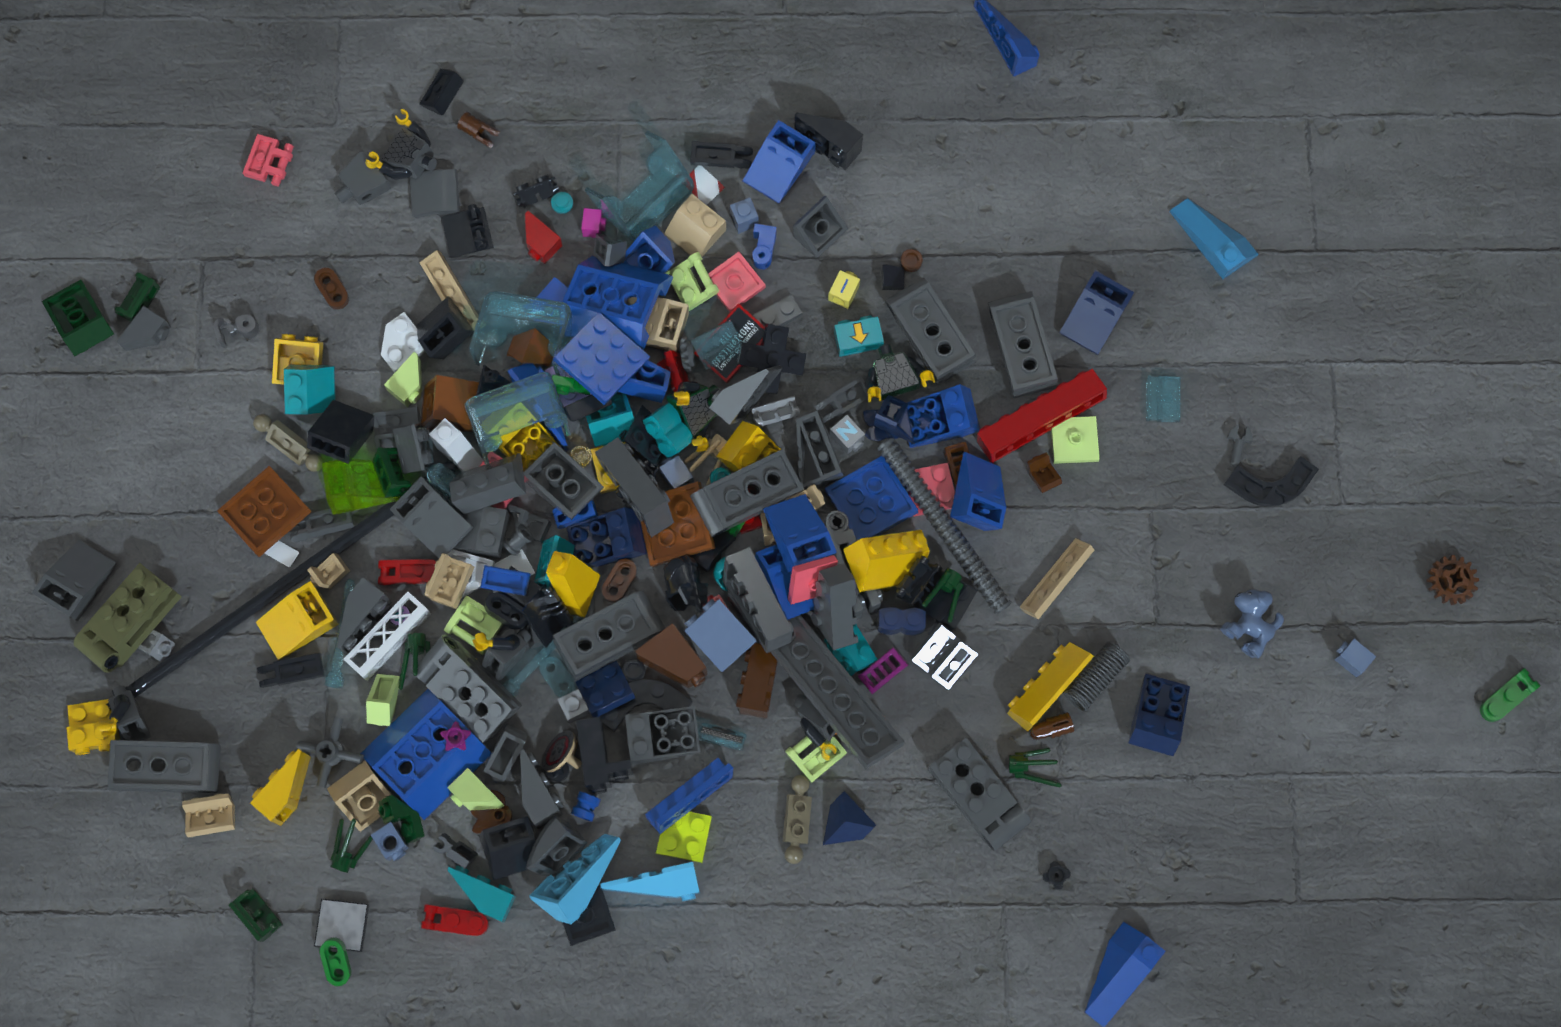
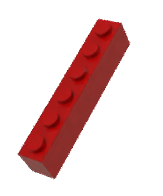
[977,368,1107,463]

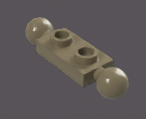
[253,414,324,472]
[783,775,812,864]

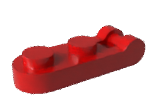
[378,559,436,585]
[421,904,489,936]

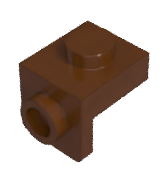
[1027,452,1062,493]

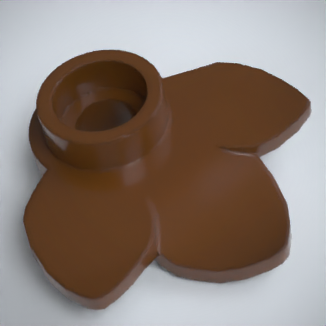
[470,790,512,835]

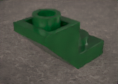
[378,795,425,844]

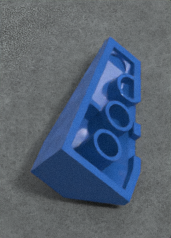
[974,0,1039,77]

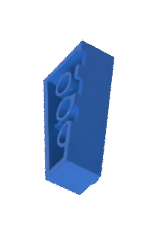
[618,361,671,403]

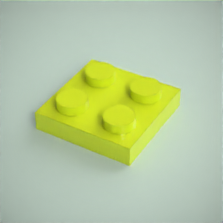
[656,812,712,863]

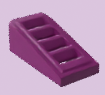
[858,647,909,694]

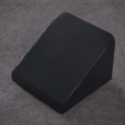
[882,264,904,290]

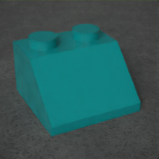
[284,364,336,415]
[586,392,634,447]

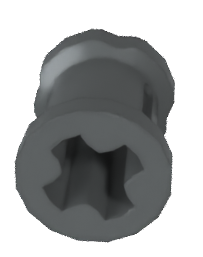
[503,525,533,555]

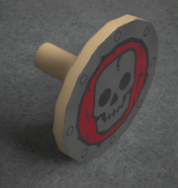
[541,730,582,772]

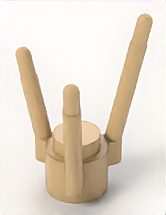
[684,434,727,486]

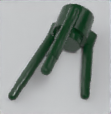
[922,568,964,623]
[398,633,431,690]
[1009,748,1062,788]
[330,818,373,873]

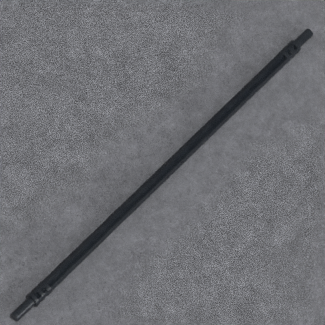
[106,461,458,711]

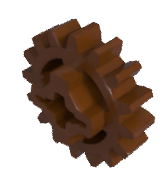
[1427,555,1479,605]

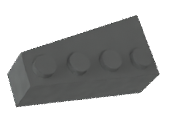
[595,438,674,538]
[723,547,794,653]

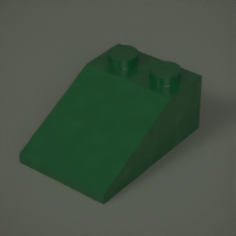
[41,280,114,357]

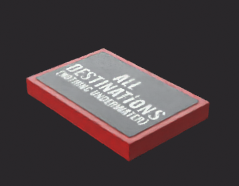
[694,303,765,383]

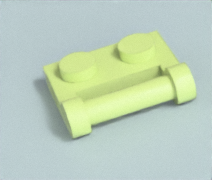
[666,252,719,311]
[444,595,503,655]
[785,736,847,783]

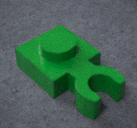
[551,375,590,395]

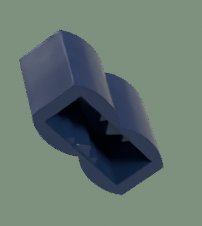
[878,607,926,636]

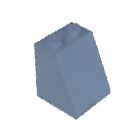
[684,599,756,672]

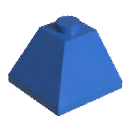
[624,226,675,273]

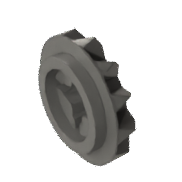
[680,336,695,372]

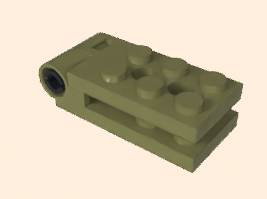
[74,563,182,673]

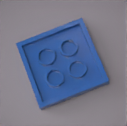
[553,312,650,405]
[825,456,918,541]

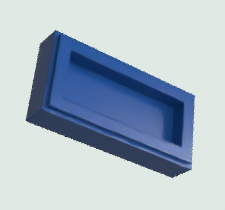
[480,565,531,596]

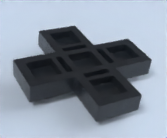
[737,323,807,394]

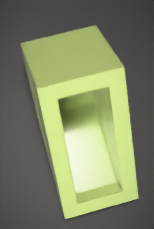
[384,352,422,408]
[366,674,400,726]
[447,768,504,810]

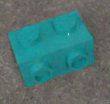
[824,624,878,677]

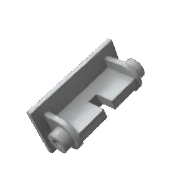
[751,396,800,428]

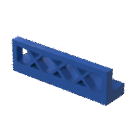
[645,758,733,834]

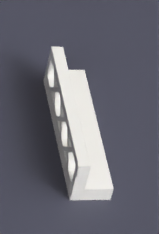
[343,592,431,681]

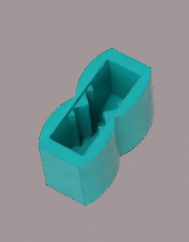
[643,403,693,458]

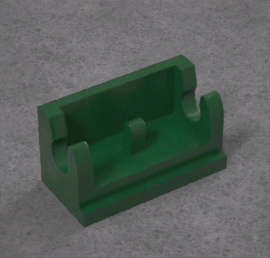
[114,272,160,322]
[372,447,411,498]
[228,888,283,942]

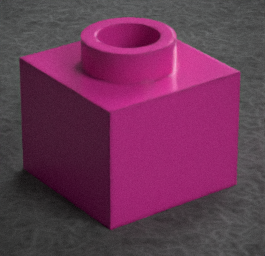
[581,208,606,238]

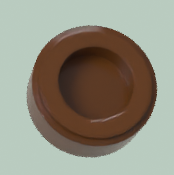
[900,249,923,272]

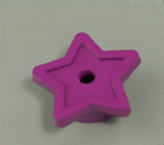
[440,721,471,751]

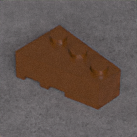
[736,643,778,719]

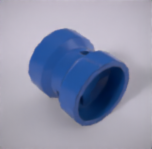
[571,791,601,822]

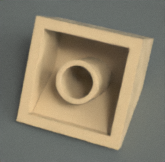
[664,194,726,257]
[327,760,392,832]

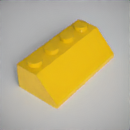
[843,530,930,592]
[1007,642,1094,732]

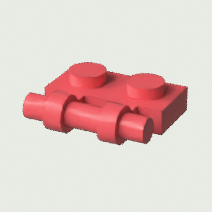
[243,134,294,187]

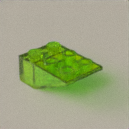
[322,459,400,515]

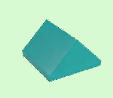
[534,535,575,588]

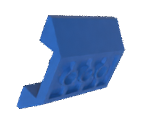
[560,256,673,351]
[360,689,491,820]

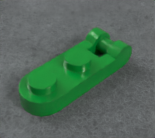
[1480,668,1541,722]

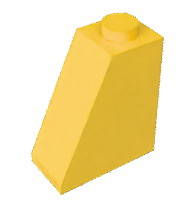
[546,551,600,617]

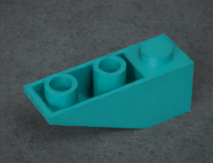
[447,865,516,923]

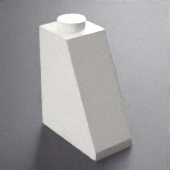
[429,418,483,472]

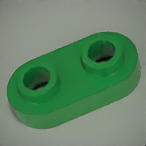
[320,937,351,986]

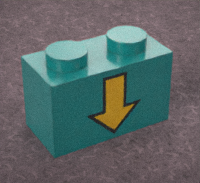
[834,316,884,357]

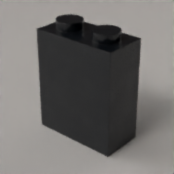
[307,400,374,464]

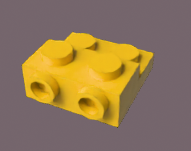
[272,334,323,385]
[67,699,120,755]

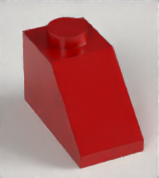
[525,211,563,264]

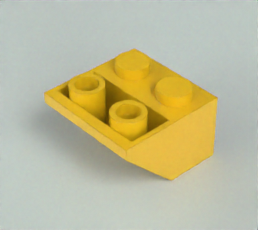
[716,421,781,472]

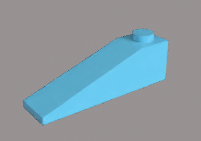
[529,834,621,924]
[601,862,700,901]

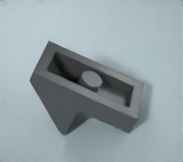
[593,233,627,266]

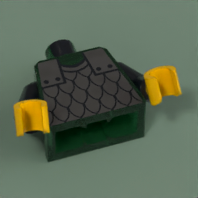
[865,344,935,402]

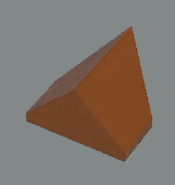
[507,328,557,367]

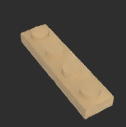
[420,250,483,331]
[1020,538,1094,620]

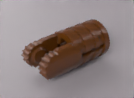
[457,112,500,148]
[1030,712,1074,740]

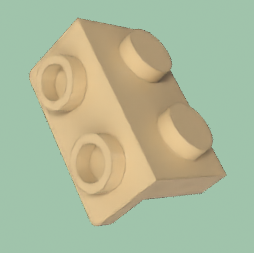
[425,553,475,609]
[182,794,235,837]

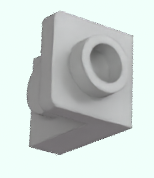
[137,630,175,662]

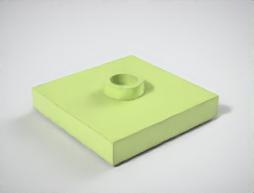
[1051,416,1100,464]

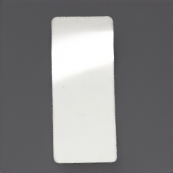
[265,541,299,567]

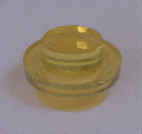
[569,445,592,468]

